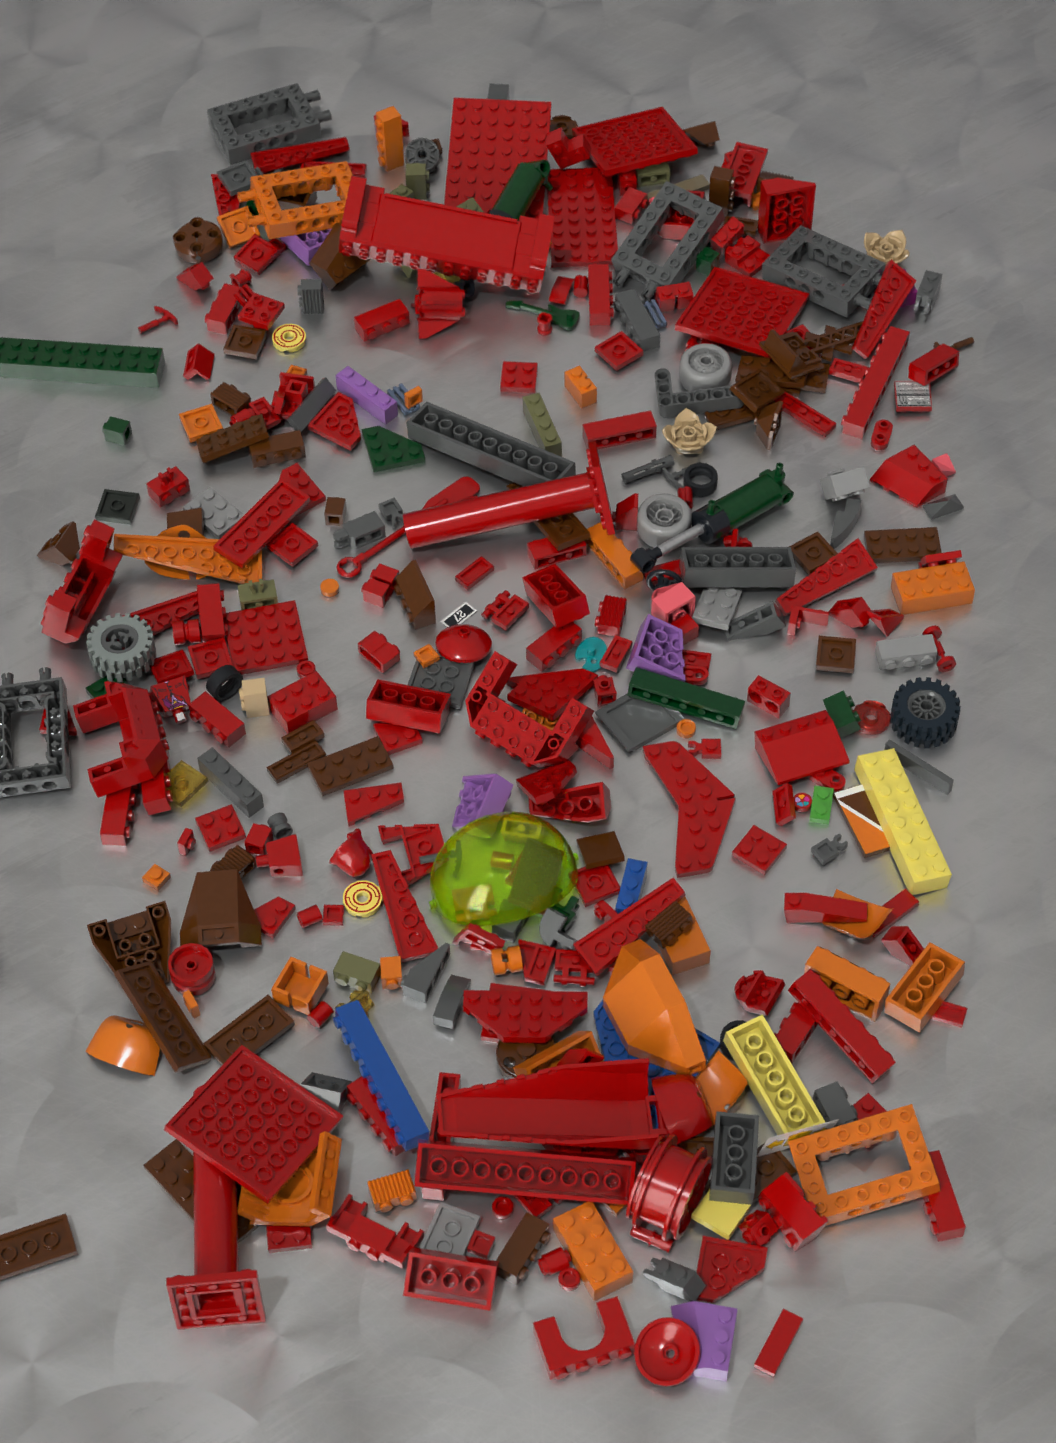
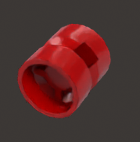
[172,619,201,646]

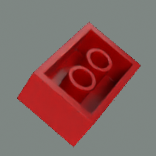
[267,671,338,734]

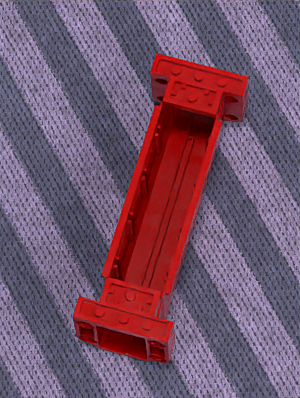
[339,176,555,293]

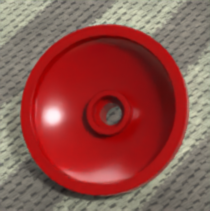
[436,624,492,663]
[634,1317,701,1386]

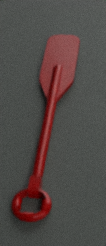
[337,476,480,578]

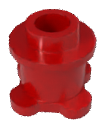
[230,269,252,287]

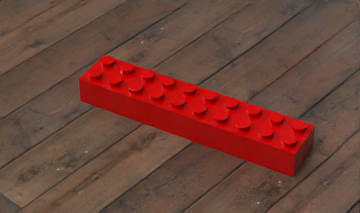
[414,1139,636,1205]

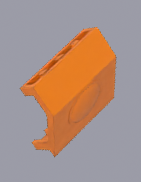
[237,1131,342,1226]

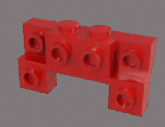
[326,1194,424,1269]

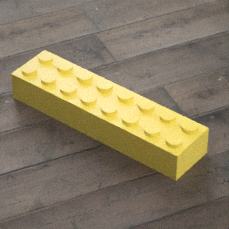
[854,748,952,895]

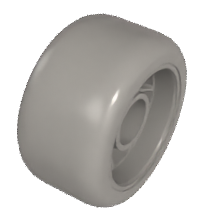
[679,343,732,391]
[637,494,692,548]

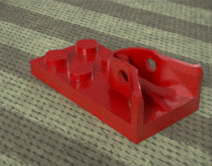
[727,142,768,207]

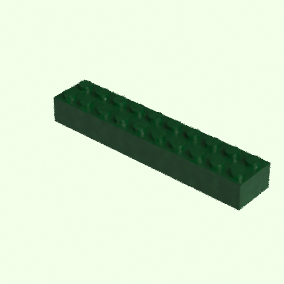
[0,337,165,388]

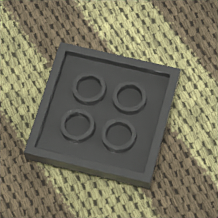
[408,653,475,709]

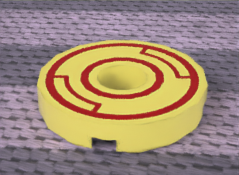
[272,324,306,353]
[343,880,382,918]

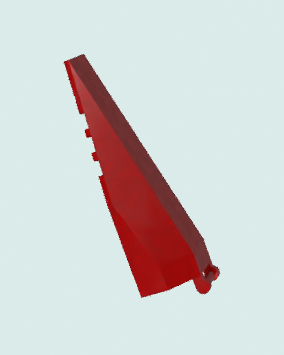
[436,1058,670,1150]

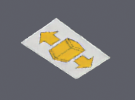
[757,1119,839,1157]

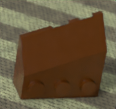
[309,222,371,290]

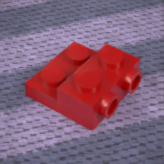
[725,235,770,277]

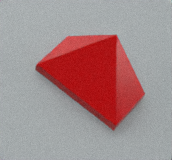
[867,609,904,637]

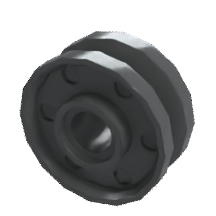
[405,138,439,174]

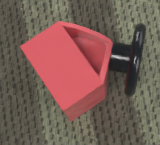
[646,569,696,624]

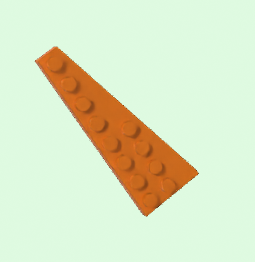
[113,534,262,584]

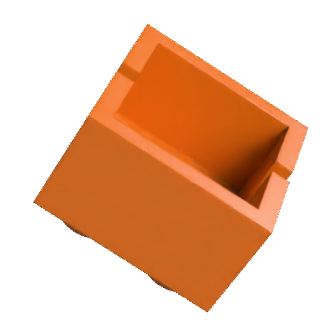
[271,957,329,1015]

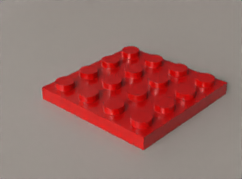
[223,600,308,675]

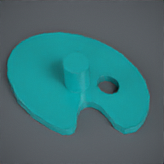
[575,637,607,673]

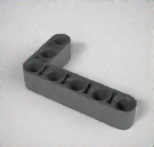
[654,368,744,418]

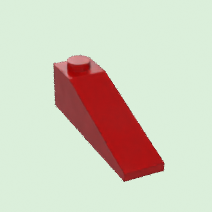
[784,893,868,923]

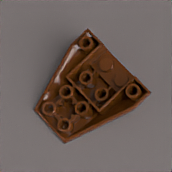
[180,869,262,948]
[87,901,171,984]

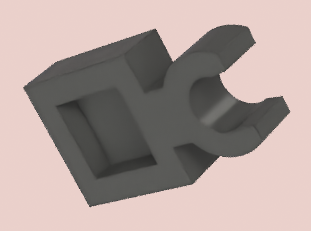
[378,497,404,528]
[811,834,848,865]

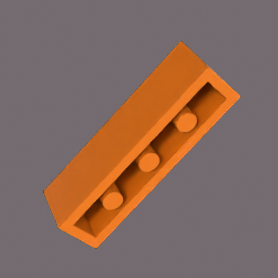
[375,106,404,172]
[585,522,643,590]

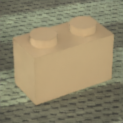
[239,678,270,718]

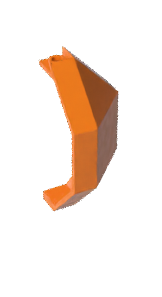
[603,939,706,1075]

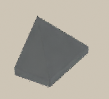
[923,494,964,520]

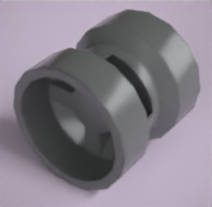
[267,813,293,839]

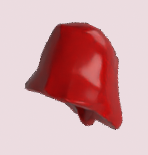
[329,829,373,877]

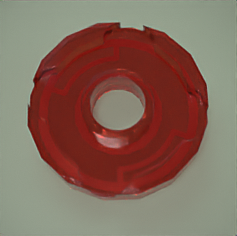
[854,700,890,735]

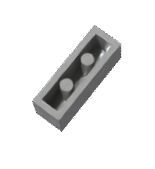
[875,634,937,670]

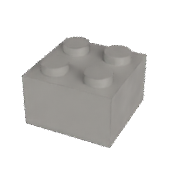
[820,466,870,502]

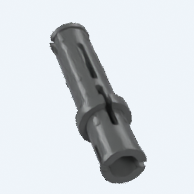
[621,455,675,484]

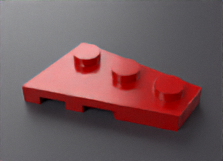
[343,783,404,827]

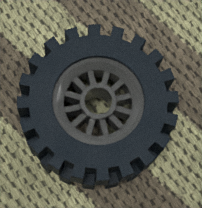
[890,677,961,748]

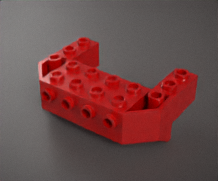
[41,519,123,644]
[465,651,594,768]
[73,681,170,798]

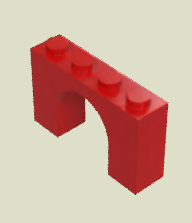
[533,1296,635,1380]

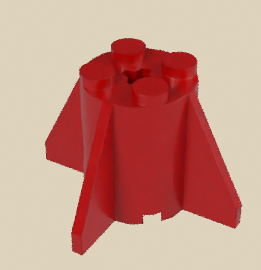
[411,269,465,339]

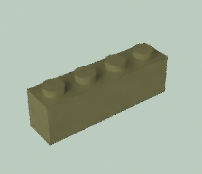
[523,393,562,457]

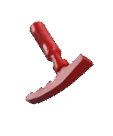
[138,306,178,334]

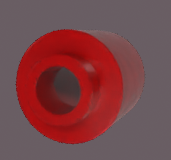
[229,408,256,426]
[537,1247,571,1276]

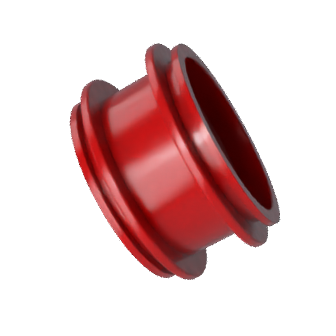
[626,1134,713,1242]

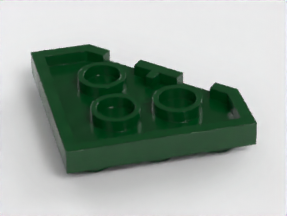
[361,426,425,473]

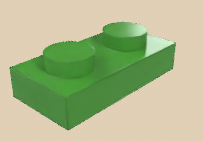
[809,786,834,825]

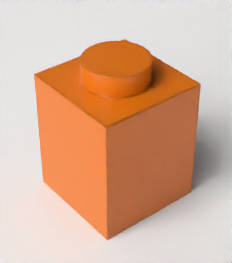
[380,956,403,990]

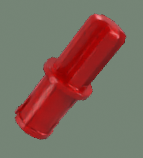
[630,1226,674,1253]

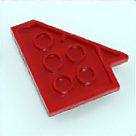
[506,668,598,721]

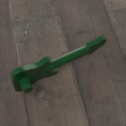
[505,301,580,330]

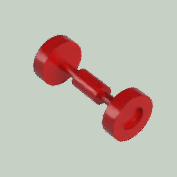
[922,625,956,672]

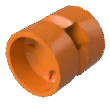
[490,945,523,976]

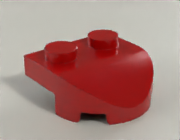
[734,970,786,1016]

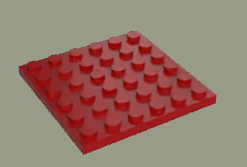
[572,106,698,177]
[675,267,810,358]
[164,1045,343,1204]

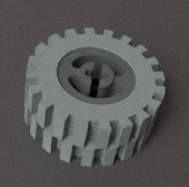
[86,613,156,682]

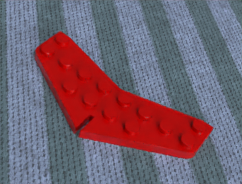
[643,741,736,878]

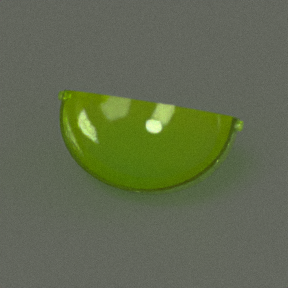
[429,812,579,926]

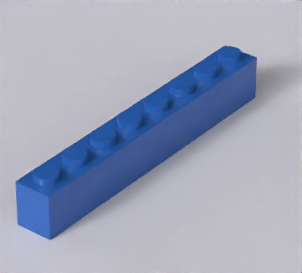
[333,1000,429,1152]

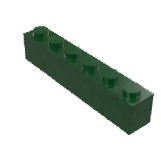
[627,667,745,729]

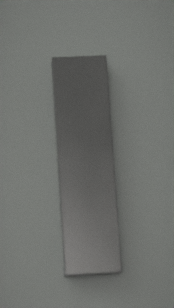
[287,377,336,432]
[884,740,954,795]

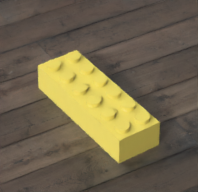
[723,1014,826,1135]

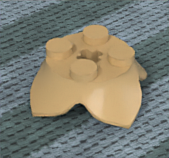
[864,230,910,267]
[662,408,717,454]

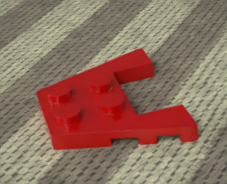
[378,824,449,886]

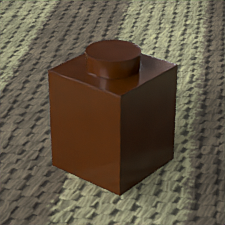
[324,497,347,526]

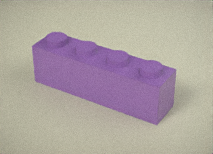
[335,366,398,425]

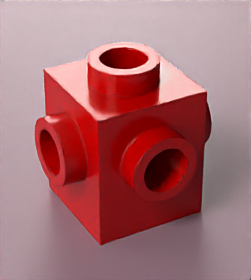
[739,1210,779,1246]

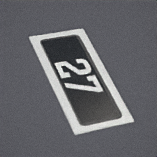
[441,602,477,627]

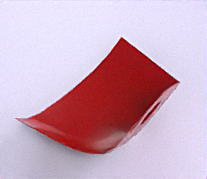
[651,1074,713,1144]

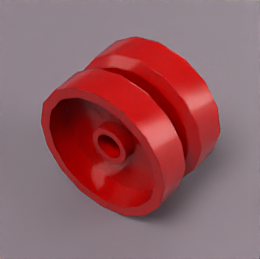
[168,943,216,996]

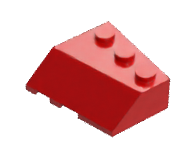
[657,190,706,240]
[869,445,948,508]
[758,1172,829,1252]

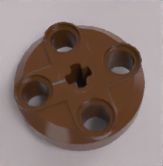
[173,217,223,264]
[496,1037,555,1079]

